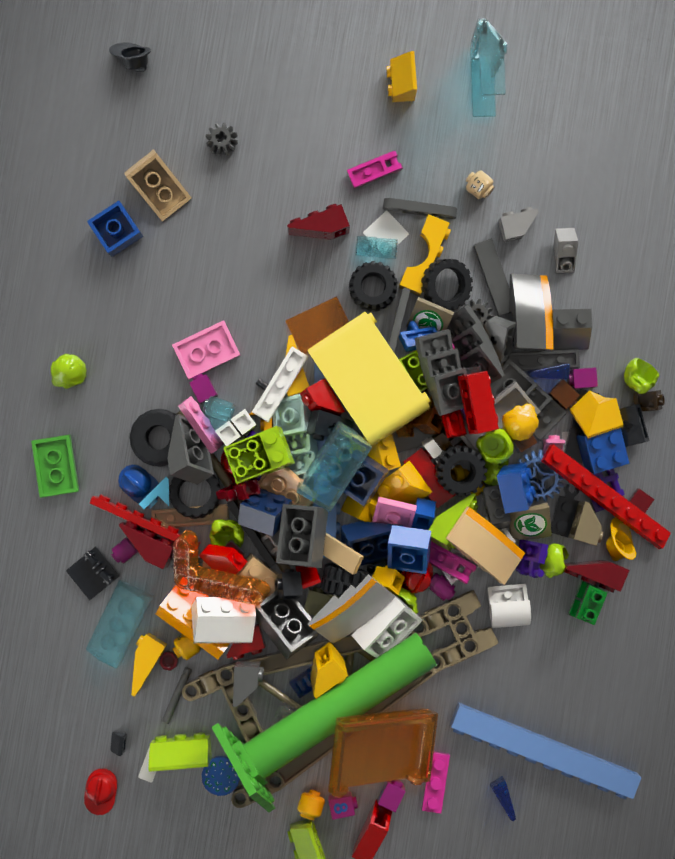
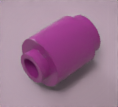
[111,537,138,564]
[429,573,456,601]

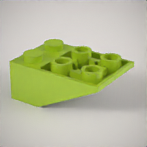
[223,426,295,484]
[429,493,479,552]

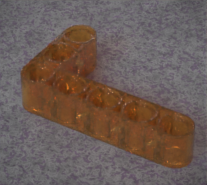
[173,530,271,606]

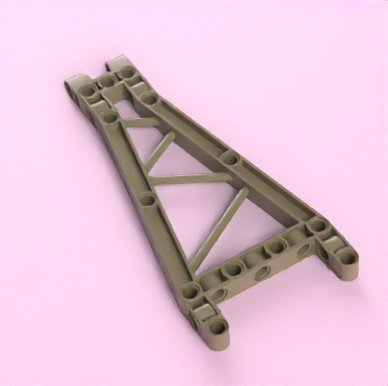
[182,590,499,808]

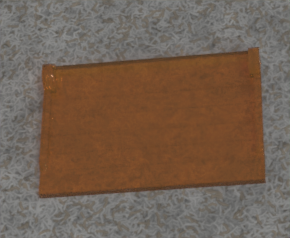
[285,296,349,354]

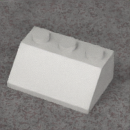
[351,592,423,658]
[191,597,256,643]

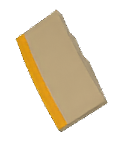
[446,506,525,585]

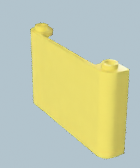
[307,312,431,447]

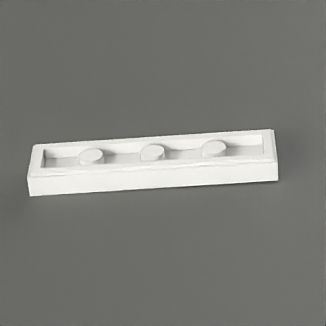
[252,346,309,423]

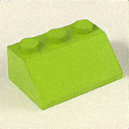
[148,732,212,772]
[287,819,326,859]

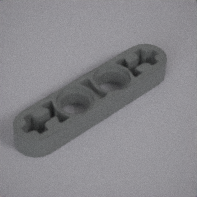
[383,198,457,219]

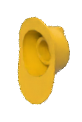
[606,517,636,561]

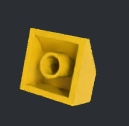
[386,51,417,102]
[348,434,401,470]
[377,461,432,505]

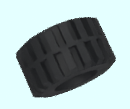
[349,261,398,312]
[435,445,487,497]
[320,563,372,596]

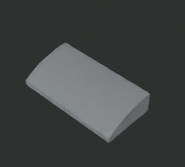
[460,381,541,455]

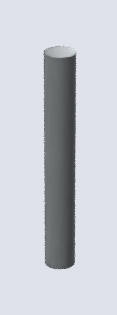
[162,667,192,724]

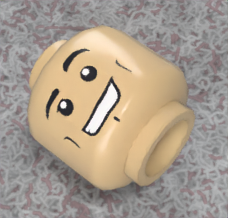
[466,170,495,199]

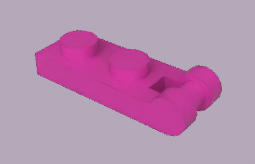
[347,151,403,189]
[429,542,477,584]

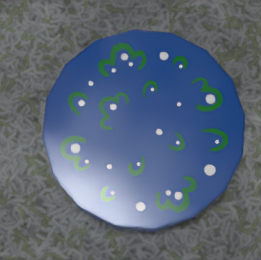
[202,756,240,796]

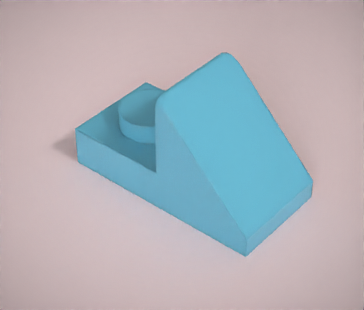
[139,477,169,509]

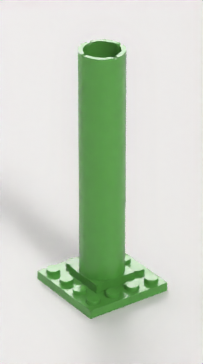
[211,632,437,812]

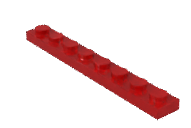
[541,444,671,549]

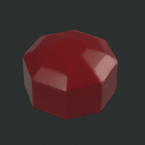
[159,651,179,671]

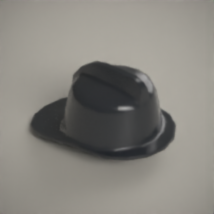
[109,42,151,72]

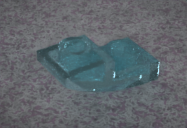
[356,236,398,259]

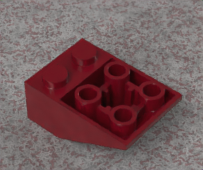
[287,204,350,240]
[119,521,178,569]
[564,560,630,593]

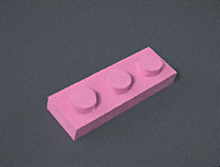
[178,396,224,454]

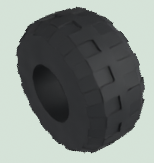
[129,409,176,467]

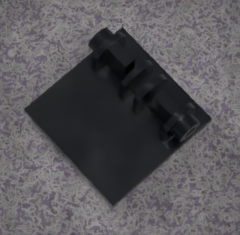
[66,546,119,601]

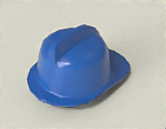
[118,465,159,504]

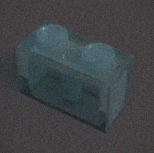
[203,396,236,422]

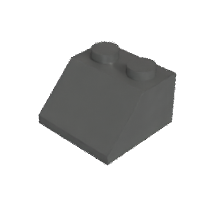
[552,309,592,350]
[233,661,264,707]

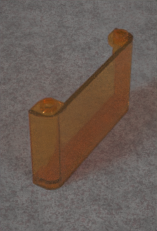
[328,708,438,798]

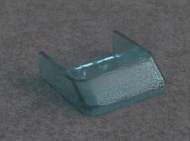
[470,18,507,117]

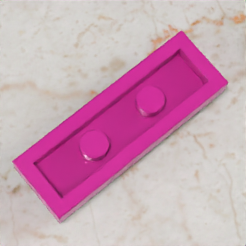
[422,751,450,814]

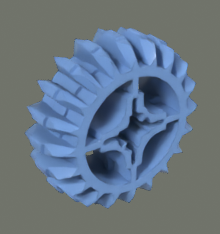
[518,450,565,502]

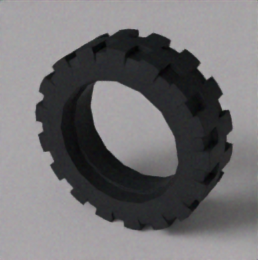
[421,259,473,310]
[169,475,221,519]

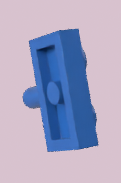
[398,321,437,352]

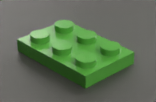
[31,435,79,498]

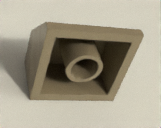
[568,501,603,546]

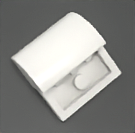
[487,584,531,628]

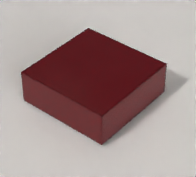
[629,488,655,513]

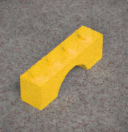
[399,214,451,296]

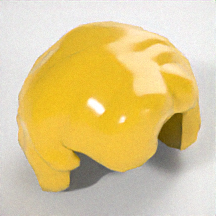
[502,404,539,441]

